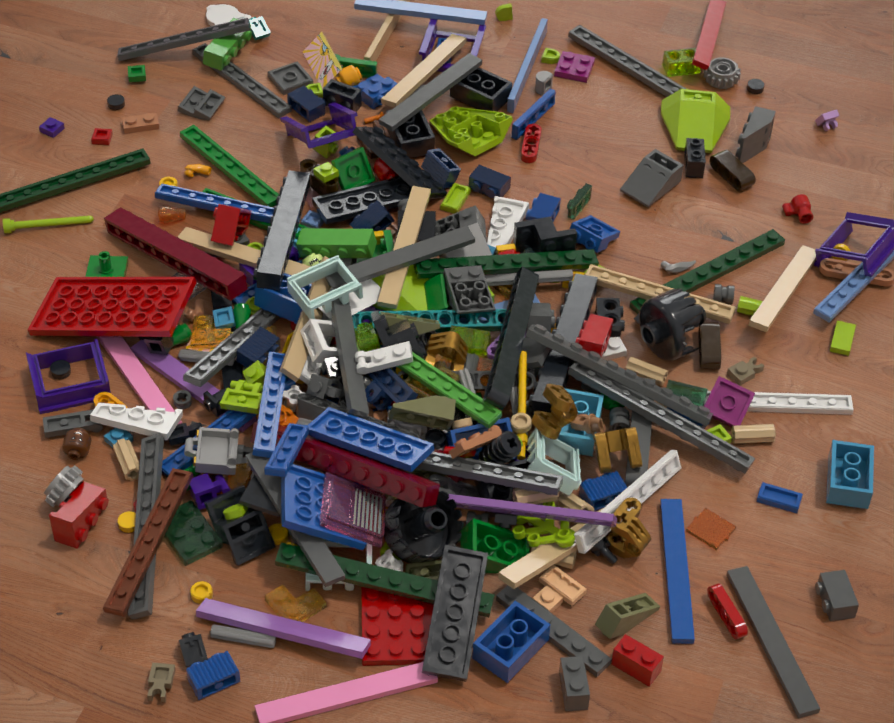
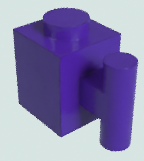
[189,473,230,510]

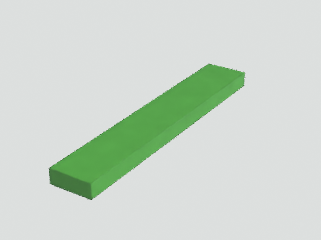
[396,352,502,429]

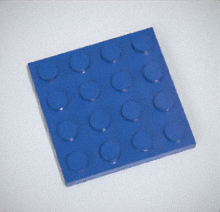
[281,464,366,551]

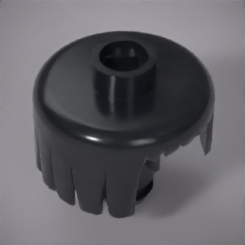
[639,289,706,361]
[383,491,463,564]

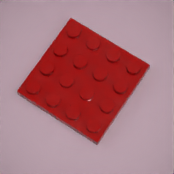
[361,587,434,666]

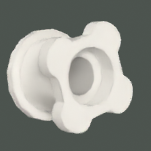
[283,385,305,412]
[375,549,403,572]

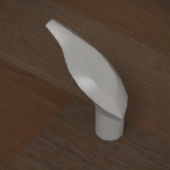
[661,260,696,273]

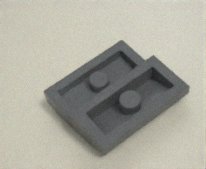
[177,86,226,120]

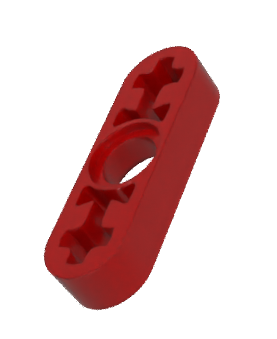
[521,124,542,163]
[707,583,748,639]

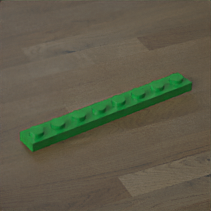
[180,125,279,207]

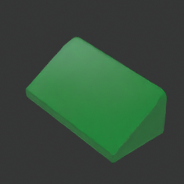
[424,274,448,310]

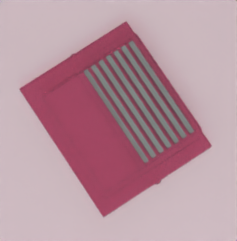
[320,472,386,548]

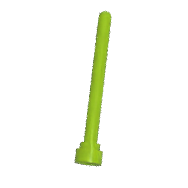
[3,216,94,234]

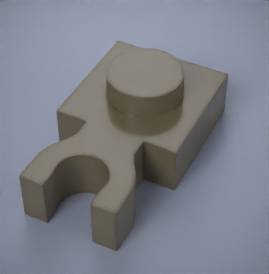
[727,356,764,386]
[147,662,176,702]

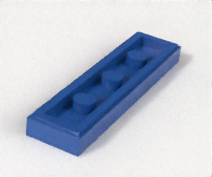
[511,88,556,140]
[264,423,309,477]

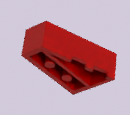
[211,204,252,246]
[575,314,613,358]
[49,481,109,549]

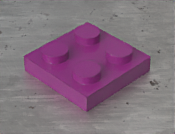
[554,51,595,83]
[704,376,755,427]

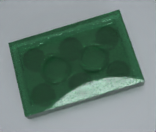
[164,500,223,566]

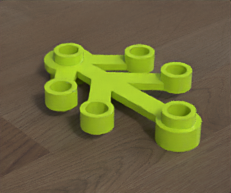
[512,501,575,548]

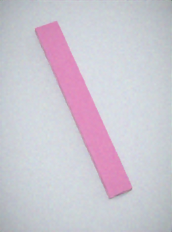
[96,336,182,425]
[255,662,438,723]

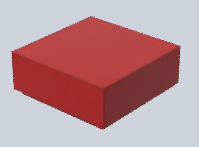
[91,128,113,145]

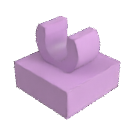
[815,110,839,131]

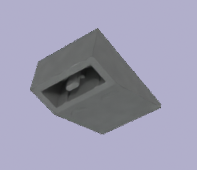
[735,106,776,163]
[620,149,684,207]
[435,205,487,242]
[443,265,496,314]

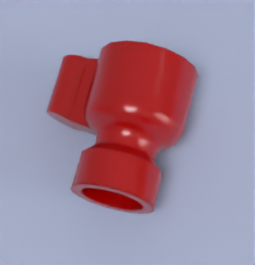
[782,194,814,224]

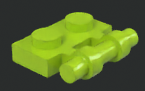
[220,380,264,414]

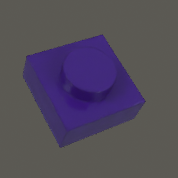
[39,117,65,138]

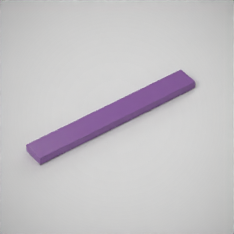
[131,340,256,432]
[448,494,617,527]
[196,598,371,659]

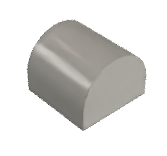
[535,71,553,95]

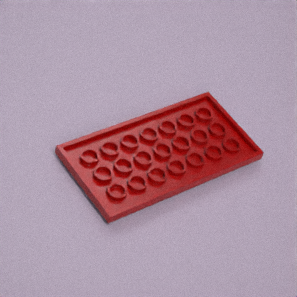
[28,277,197,337]

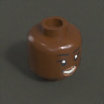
[62,428,92,460]

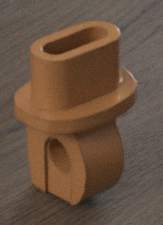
[570,413,604,434]

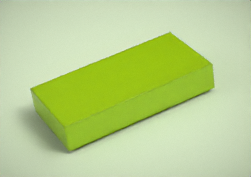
[440,183,471,214]
[830,320,856,356]

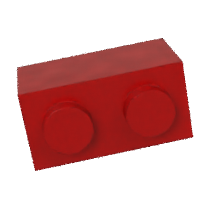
[611,634,664,687]

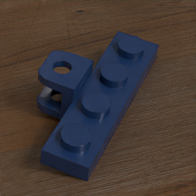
[365,361,418,412]

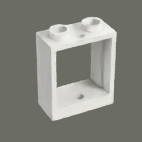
[300,319,360,363]

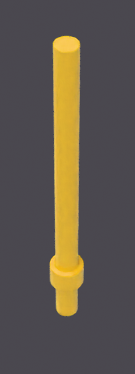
[517,351,528,460]

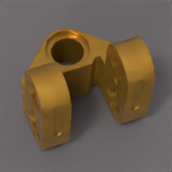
[425,331,468,371]
[531,384,578,440]
[592,427,642,474]
[608,498,651,559]

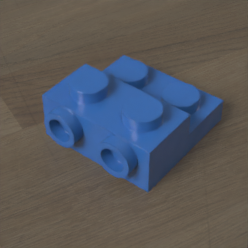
[353,74,398,109]
[570,215,621,252]

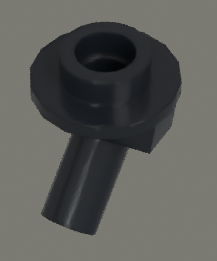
[590,536,618,565]

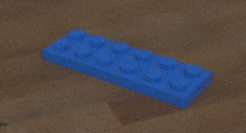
[308,407,434,472]

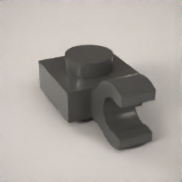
[306,374,343,399]

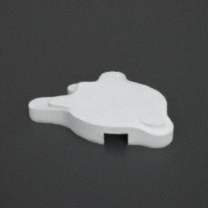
[206,4,251,26]

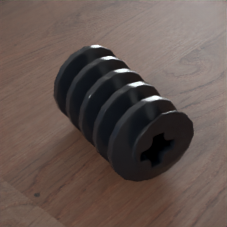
[479,431,521,465]

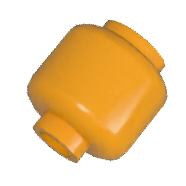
[336,65,362,86]

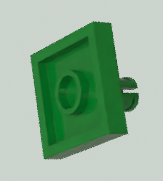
[331,147,375,190]
[85,251,129,277]

